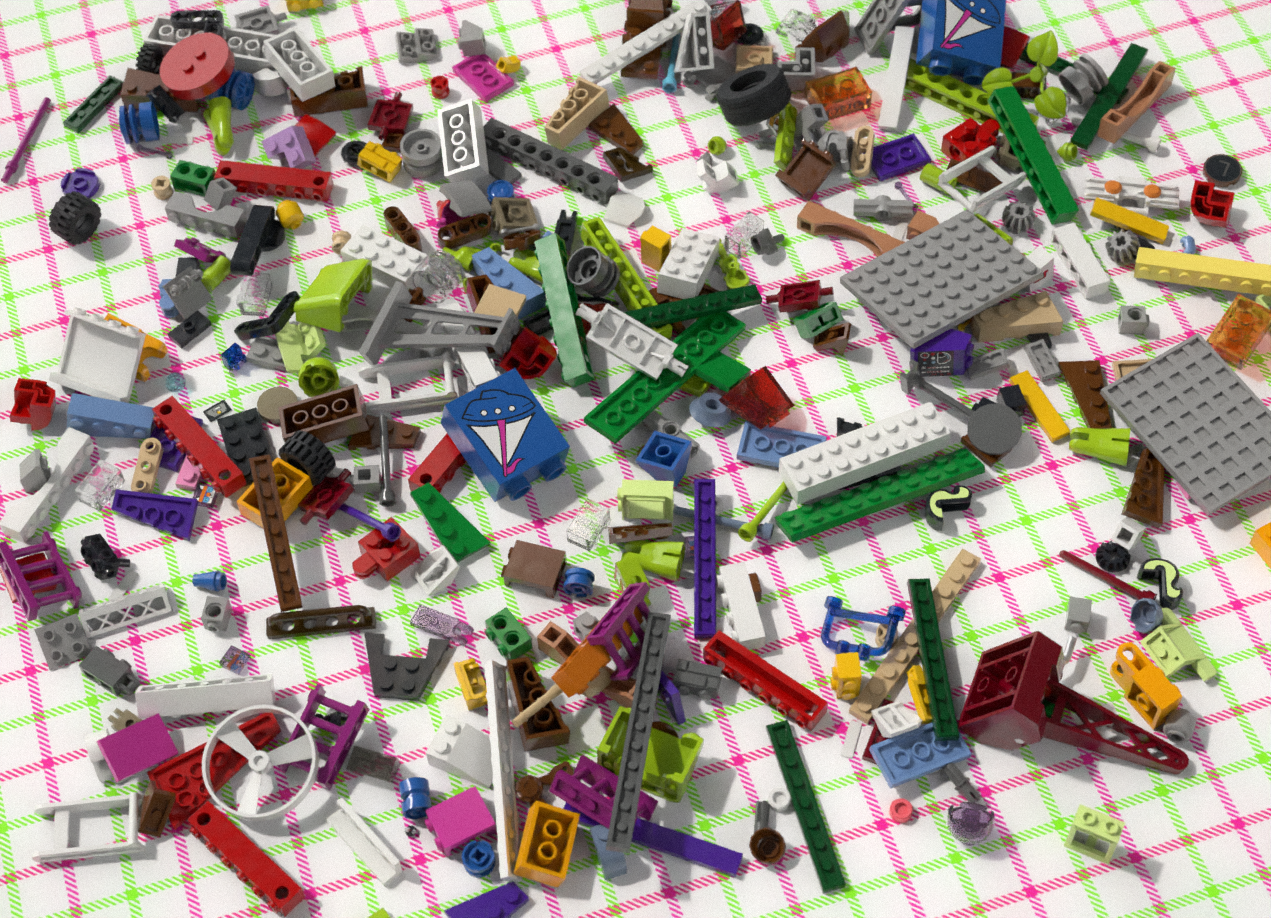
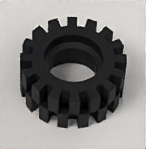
[136,44,164,74]

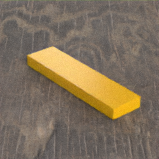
[1090,197,1169,244]
[1009,370,1070,443]

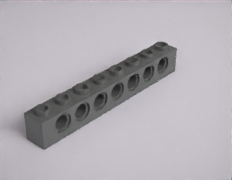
[483,117,618,204]

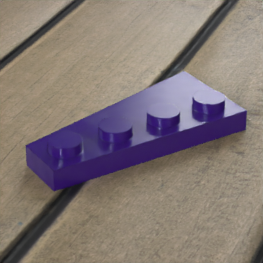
[111,489,199,541]

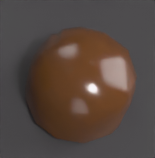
[749,827,786,865]

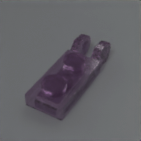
[410,604,474,646]

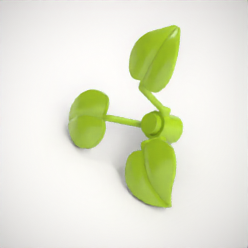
[982,30,1067,119]

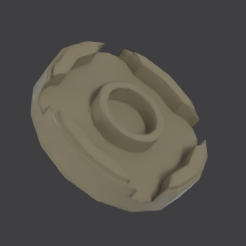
[257,386,298,424]

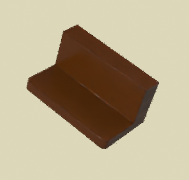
[138,780,176,837]

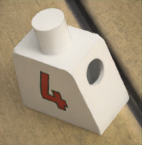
[1017,245,1054,292]

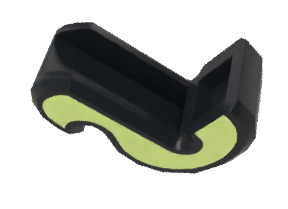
[924,485,972,531]
[1136,558,1183,610]

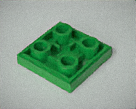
[695,352,751,393]

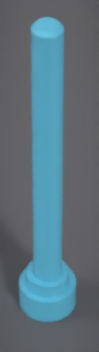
[662,32,681,93]

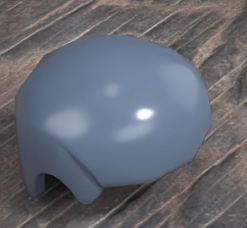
[1130,598,1163,633]

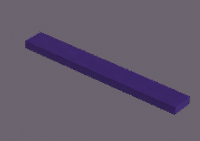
[694,479,716,639]
[563,802,743,877]

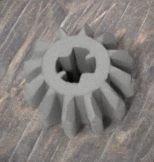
[1002,201,1036,234]
[1105,228,1140,263]

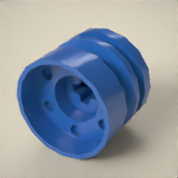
[208,68,255,111]
[119,101,160,145]

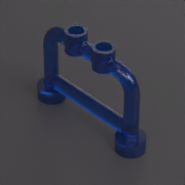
[821,596,906,661]

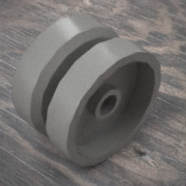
[400,129,443,178]

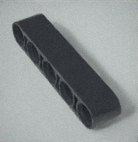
[230,205,275,276]

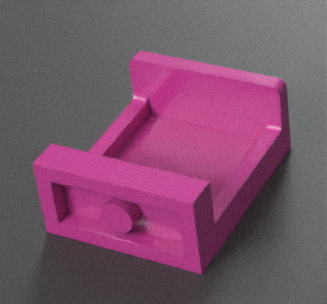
[424,786,497,857]

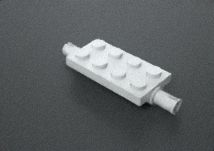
[576,303,688,380]

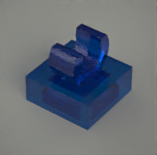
[221,343,247,370]

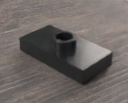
[168,310,212,349]

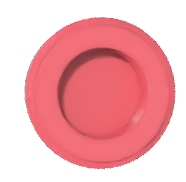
[889,798,913,823]

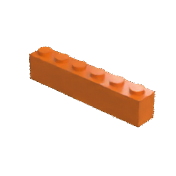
[551,606,644,698]

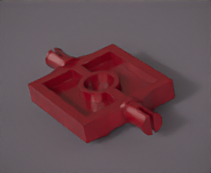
[367,91,414,141]
[766,280,834,313]
[297,468,355,526]

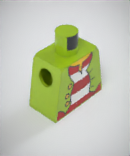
[613,554,651,607]

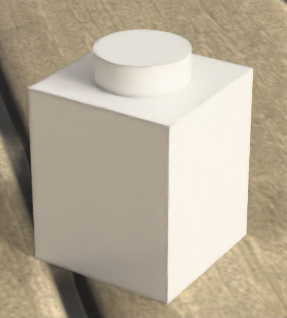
[1111,517,1146,550]

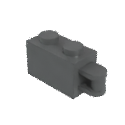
[78,646,141,697]

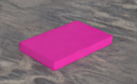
[452,54,515,103]
[97,713,179,782]

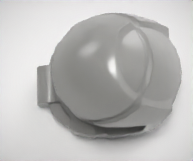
[817,130,854,171]

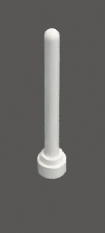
[1071,117,1161,153]

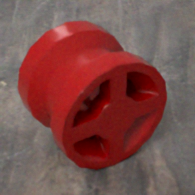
[430,76,450,99]

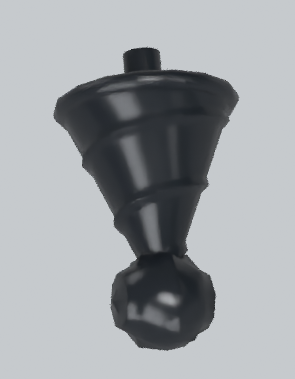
[315,711,348,727]

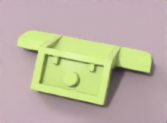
[270,312,326,373]
[1140,608,1217,681]

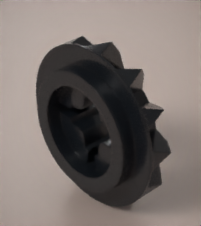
[735,23,764,45]
[341,141,367,166]
[1095,540,1131,573]

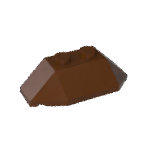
[794,10,850,63]

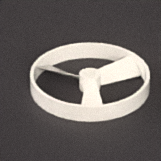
[202,705,319,821]

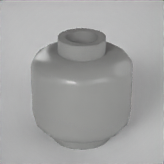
[1163,708,1196,744]

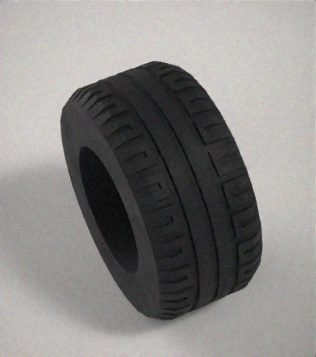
[717,64,792,127]

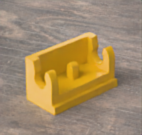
[453,658,488,711]

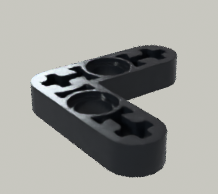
[170,10,224,37]
[234,291,301,340]

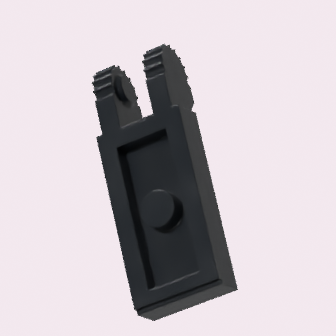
[554,209,578,256]

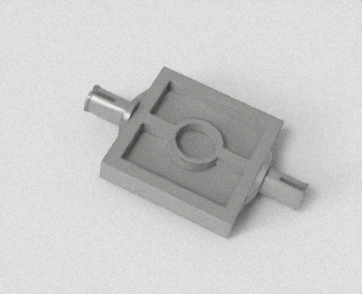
[233,5,287,35]

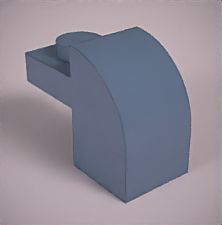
[590,824,627,880]

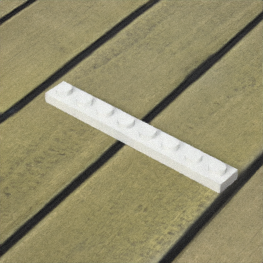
[579,0,712,84]

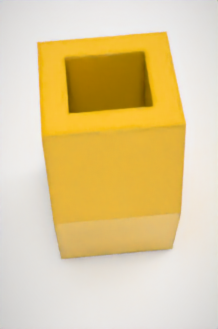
[496,55,521,73]

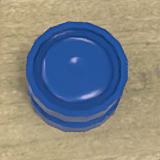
[487,180,515,205]
[563,567,595,598]
[462,840,496,878]

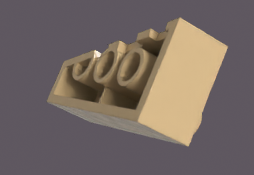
[544,76,610,150]
[970,291,1064,343]

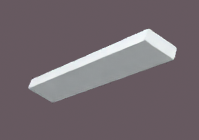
[878,26,915,130]

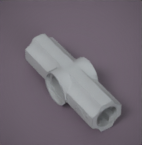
[853,195,913,221]
[642,410,700,459]

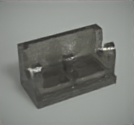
[346,746,401,783]

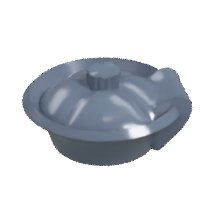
[689,392,732,427]

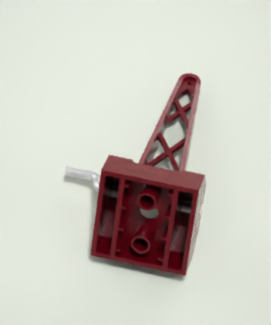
[957,631,1189,774]

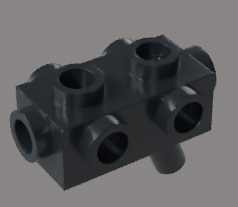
[81,533,130,580]

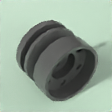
[566,246,620,297]

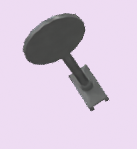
[900,359,1022,455]

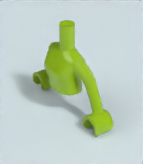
[442,243,502,294]

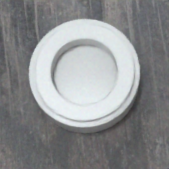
[768,787,791,812]

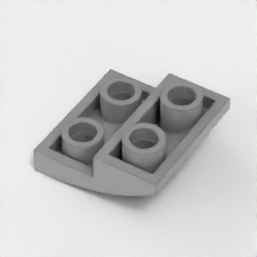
[395,28,437,63]
[439,180,492,217]

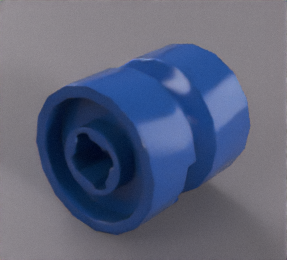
[399,777,432,819]

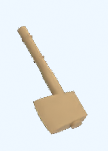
[512,668,611,727]

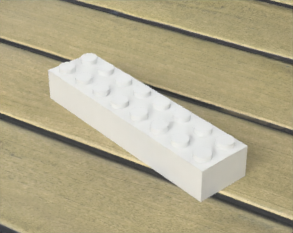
[143,15,276,74]
[779,402,951,505]

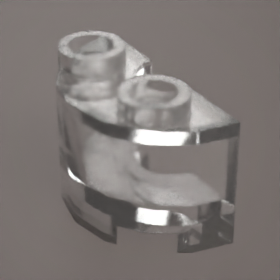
[775,9,817,43]

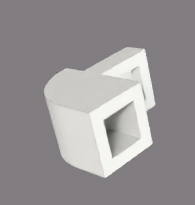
[252,68,289,96]
[697,159,739,193]
[85,728,114,783]

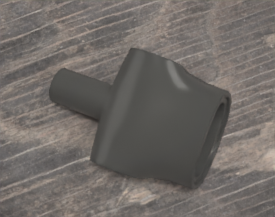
[750,228,785,255]

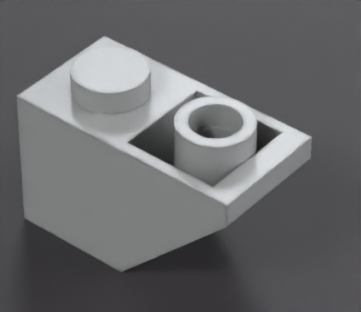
[458,20,486,57]
[19,449,53,492]

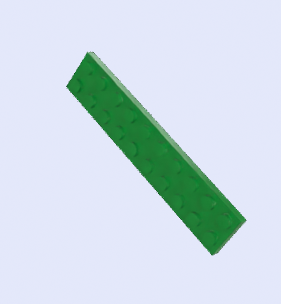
[584,312,746,444]
[775,448,986,543]

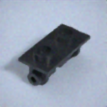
[146,84,185,123]

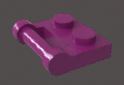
[174,237,226,263]

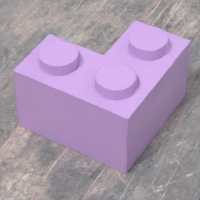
[261,125,317,169]

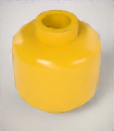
[275,200,304,229]

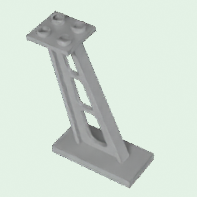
[854,0,922,55]
[359,281,520,365]

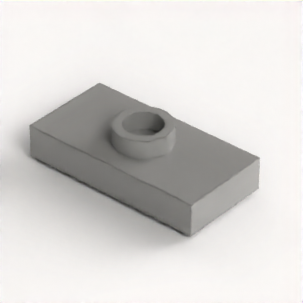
[1024,339,1061,382]
[967,348,1010,380]

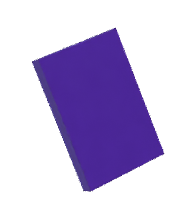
[863,133,931,181]
[148,416,204,472]

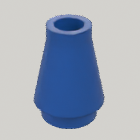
[192,570,227,592]

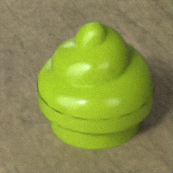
[708,136,727,155]
[1057,142,1078,162]

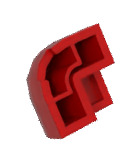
[1191,180,1235,228]
[499,327,557,379]
[10,378,56,431]

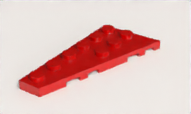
[146,713,282,830]

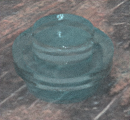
[165,373,186,392]

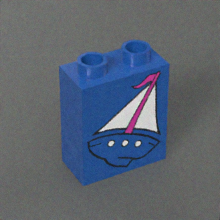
[916,0,1006,86]
[441,368,570,502]

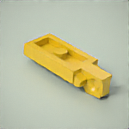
[907,665,932,724]

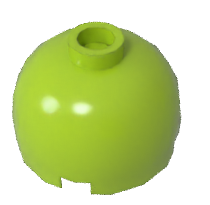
[298,357,339,397]

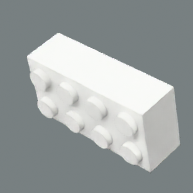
[263,27,335,101]
[438,99,489,183]
[340,224,430,290]
[657,228,720,299]

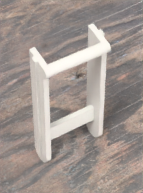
[938,145,1027,214]
[358,352,459,415]
[32,792,146,863]

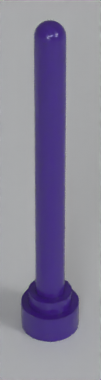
[338,503,401,541]

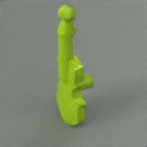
[718,239,749,289]

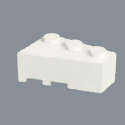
[674,12,714,72]

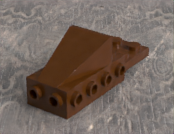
[621,0,673,80]

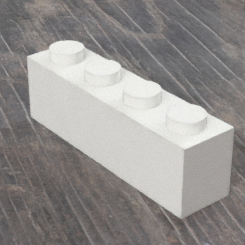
[1050,223,1110,299]
[716,562,766,650]

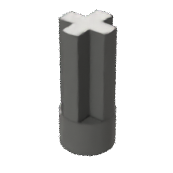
[754,800,770,833]

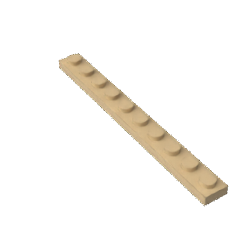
[849,548,981,724]

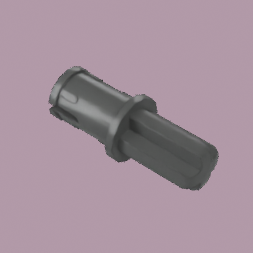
[943,763,982,806]

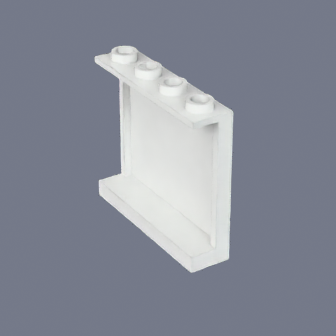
[49,307,146,403]

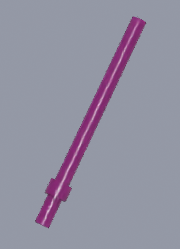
[1,97,51,183]

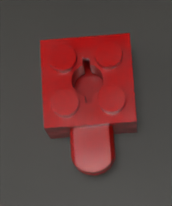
[941,117,1000,167]
[352,517,421,582]

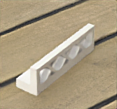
[79,583,172,638]
[326,797,403,887]

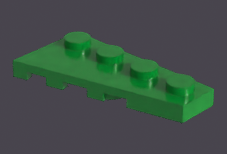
[410,482,490,563]

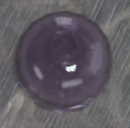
[947,802,995,846]

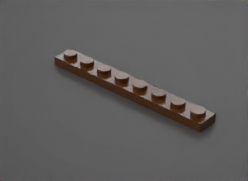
[249,454,303,612]

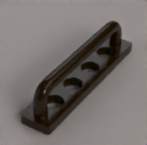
[266,605,376,639]

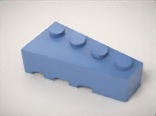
[472,247,546,319]
[67,393,155,439]

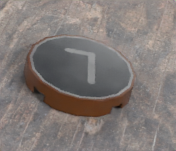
[1202,154,1242,188]

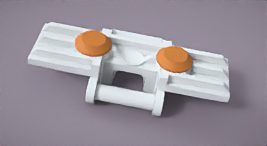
[1084,176,1180,217]

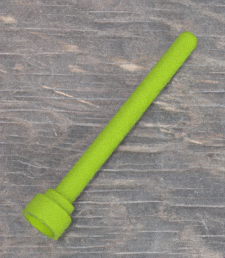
[738,481,788,542]

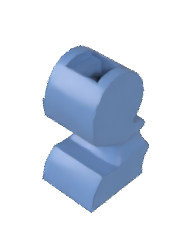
[158,279,180,318]

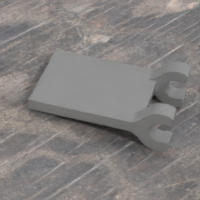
[683,55,736,102]

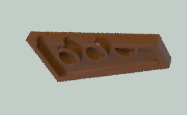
[1058,360,1112,429]
[1121,448,1164,528]

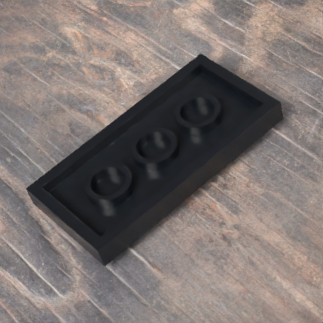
[217,407,274,487]

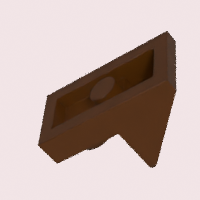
[813,322,852,356]

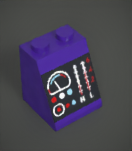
[910,329,974,377]

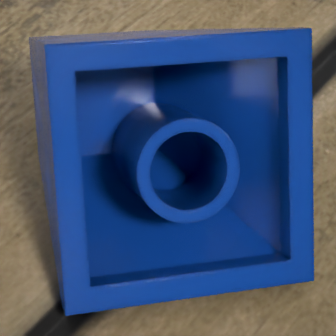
[635,431,692,487]

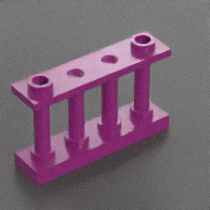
[0,531,82,621]
[586,582,650,681]
[277,684,370,791]
[549,755,659,829]

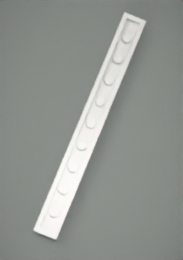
[485,660,522,883]

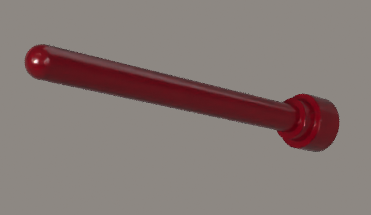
[1059,550,1157,600]

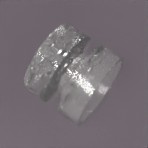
[412,250,465,303]

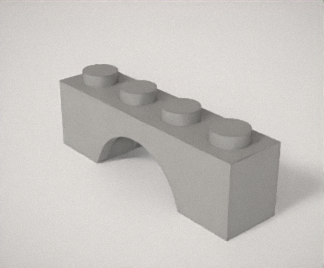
[165,191,247,239]

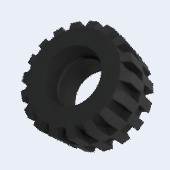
[49,191,102,245]
[279,430,336,486]

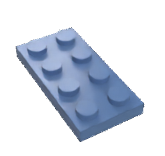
[737,421,827,467]
[869,723,972,789]

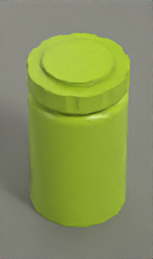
[920,163,958,195]
[201,256,231,292]

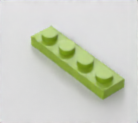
[774,102,798,172]

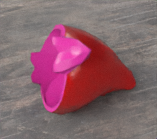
[436,199,471,228]

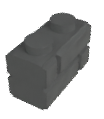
[673,659,722,700]

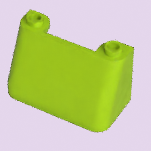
[294,258,373,332]
[597,706,704,803]

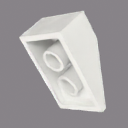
[426,715,493,789]

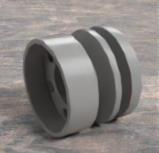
[1058,53,1109,105]

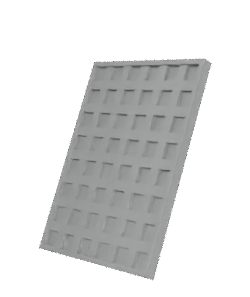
[840,209,1043,349]
[1100,333,1271,516]

